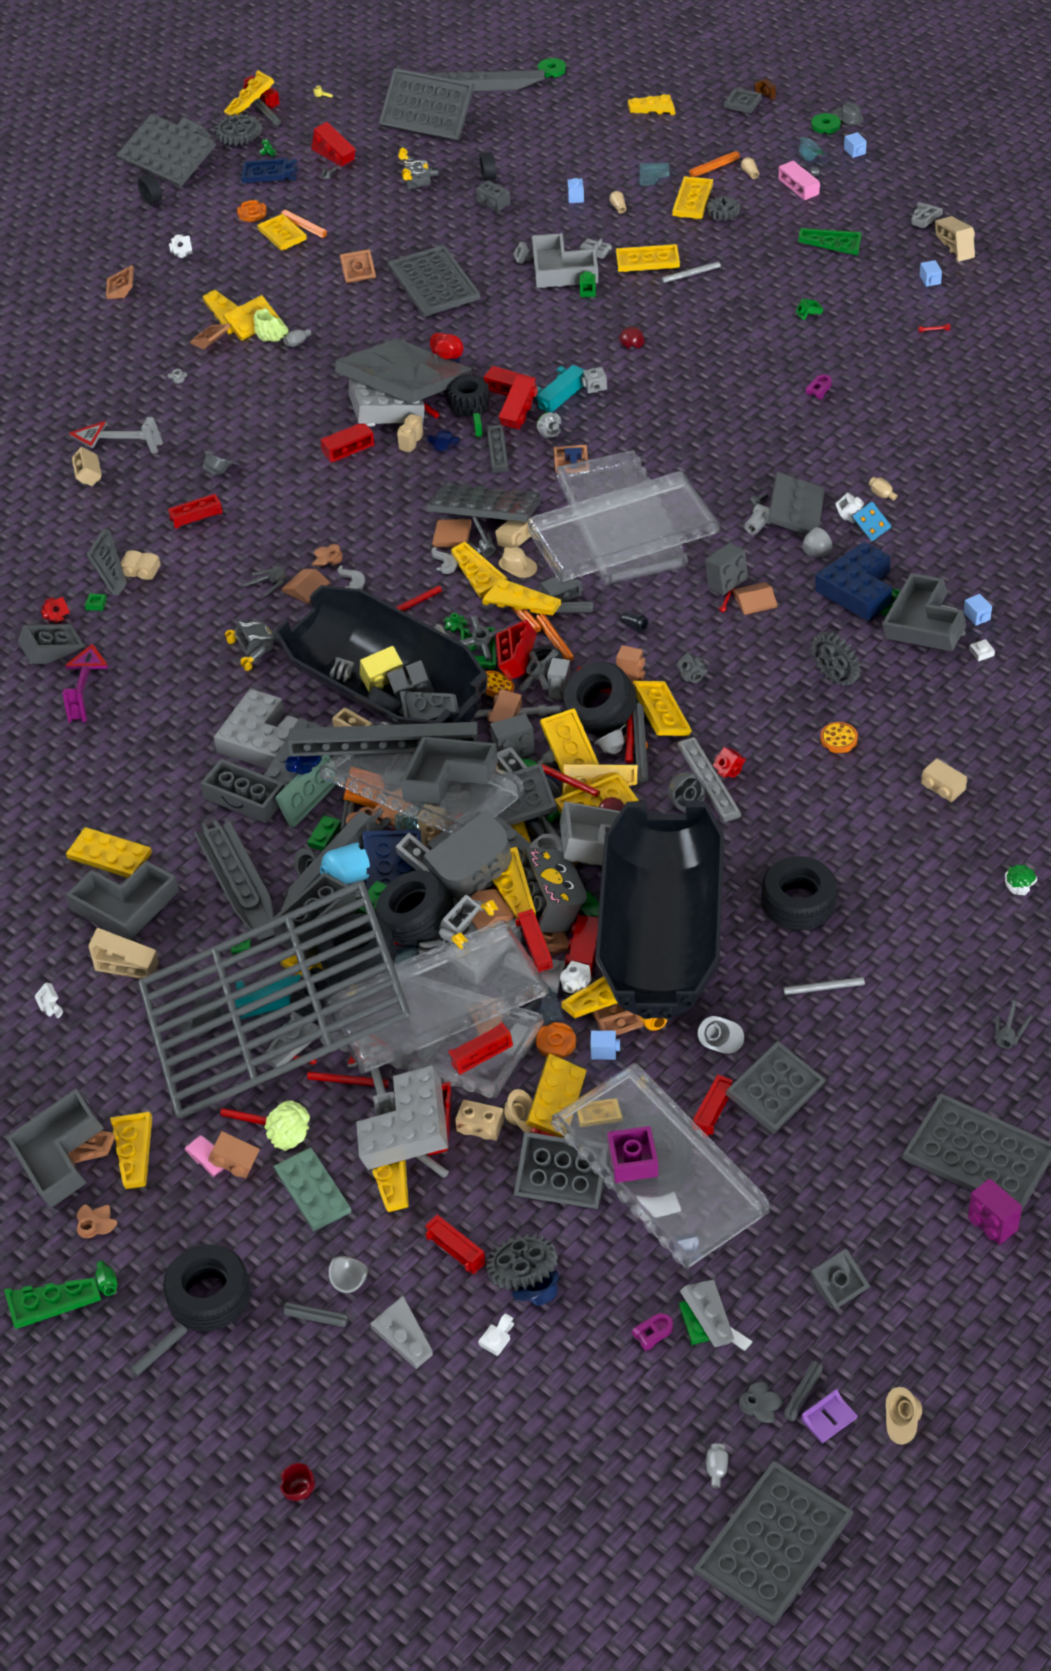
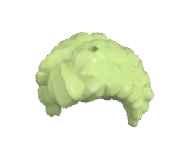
[253,308,288,342]
[264,1100,310,1151]

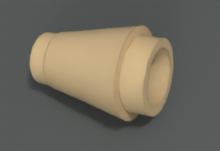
[741,157,759,179]
[609,191,626,213]

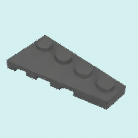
[87,528,127,596]

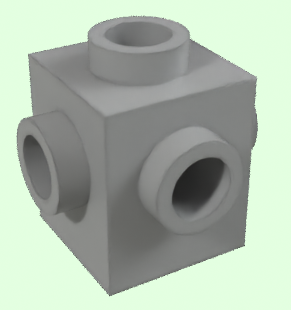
[581,367,607,393]

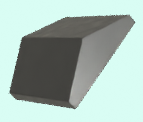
[810,1249,870,1310]

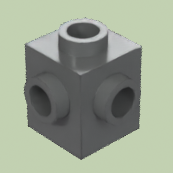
[676,652,708,684]

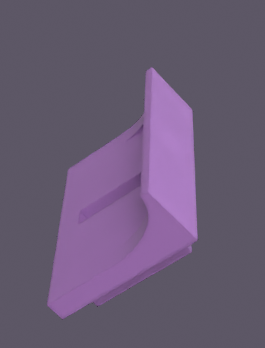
[801,1389,858,1443]

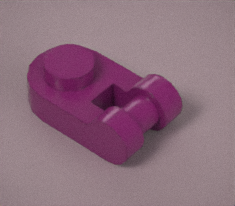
[806,374,832,399]
[631,1313,673,1351]

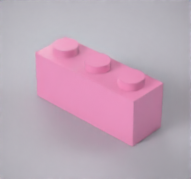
[778,161,820,200]

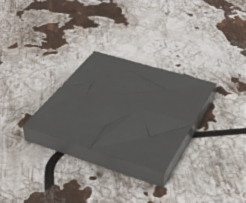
[335,338,472,403]

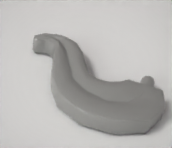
[431,547,457,574]
[338,565,365,589]

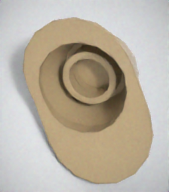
[499,547,537,578]
[504,1089,537,1134]
[886,1387,922,1445]

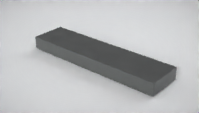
[486,425,509,473]

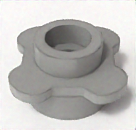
[168,369,187,384]

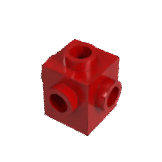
[40,596,70,624]
[712,747,746,778]

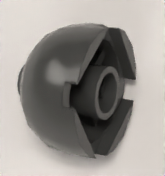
[668,772,706,811]

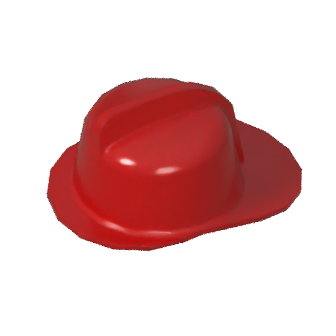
[430,333,464,360]

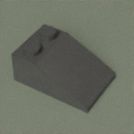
[18,624,85,664]

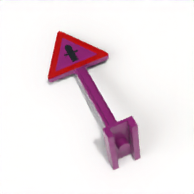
[63,644,108,722]

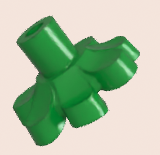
[260,139,276,157]
[444,613,467,633]

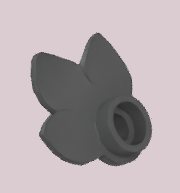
[739,1382,784,1423]

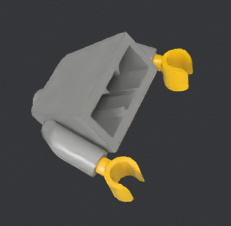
[439,895,498,949]

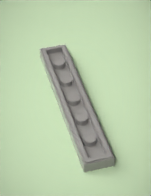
[678,737,741,823]

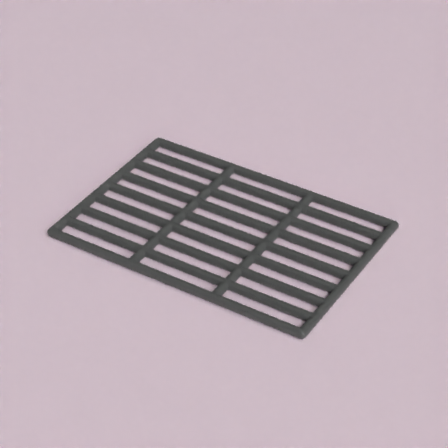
[138,881,411,1119]

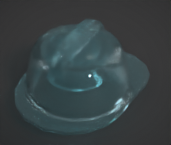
[799,137,827,161]

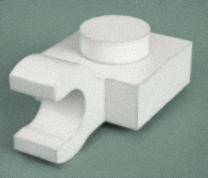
[35,983,63,1018]
[478,1313,514,1356]

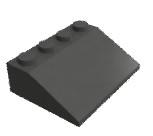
[514,1132,610,1209]

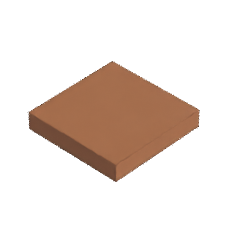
[432,519,472,547]

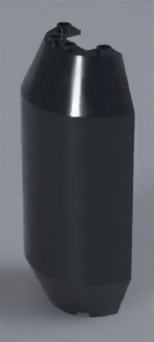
[274,585,488,725]
[596,801,724,1019]

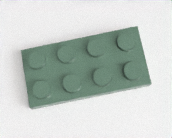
[275,755,341,827]
[274,1147,351,1232]

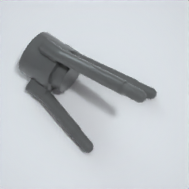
[467,516,496,557]
[242,566,287,597]
[994,1000,1032,1049]

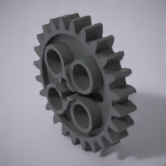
[215,113,262,146]
[810,631,861,687]
[486,1234,558,1291]

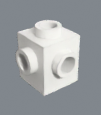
[169,235,192,258]
[835,493,864,523]
[560,961,592,994]

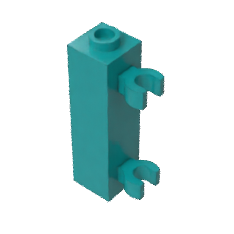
[534,365,584,413]
[234,974,301,1019]

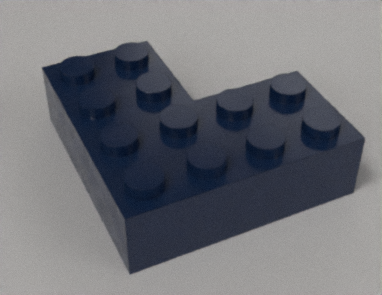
[815,541,892,621]

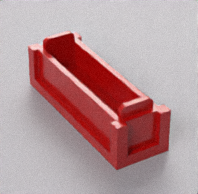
[243,75,280,108]
[168,494,223,529]
[515,909,553,973]
[448,1022,513,1075]
[692,1074,733,1139]
[425,1214,485,1275]

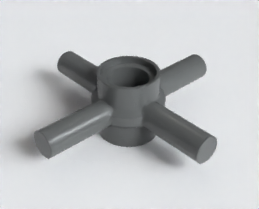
[459,615,507,661]
[519,649,559,692]

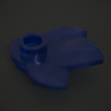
[427,431,460,451]
[285,756,322,774]

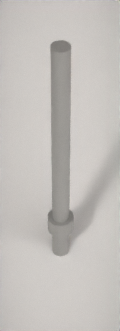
[473,705,561,718]

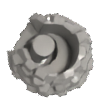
[536,412,561,438]

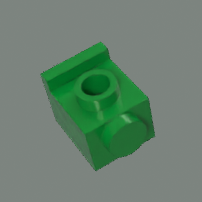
[580,271,596,297]

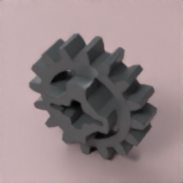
[707,196,740,221]

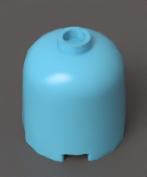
[320,843,370,884]

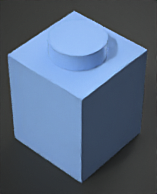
[844,132,867,158]
[567,178,584,203]
[920,260,942,287]
[963,594,992,626]
[591,1031,620,1060]

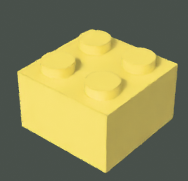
[360,646,403,693]

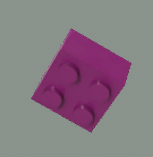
[607,1126,658,1183]
[968,1178,1022,1245]

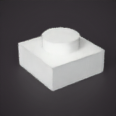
[969,639,995,661]

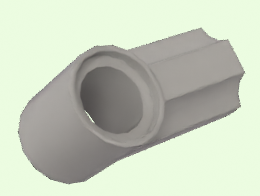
[745,504,770,535]

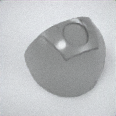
[803,527,833,558]
[329,1256,368,1293]

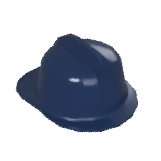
[512,1269,559,1306]

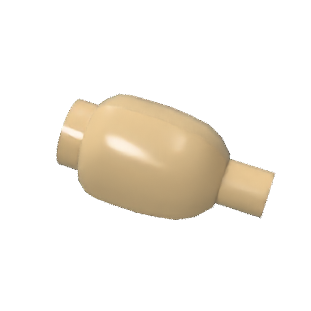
[868,477,898,501]

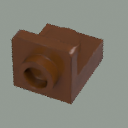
[754,78,776,100]

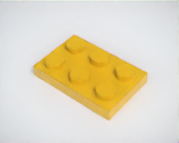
[257,214,307,251]
[223,295,280,341]

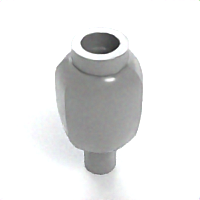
[283,329,311,347]
[706,1444,728,1489]

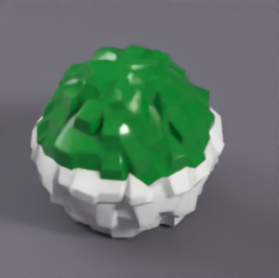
[1004,864,1037,895]

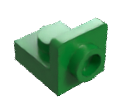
[795,298,824,320]

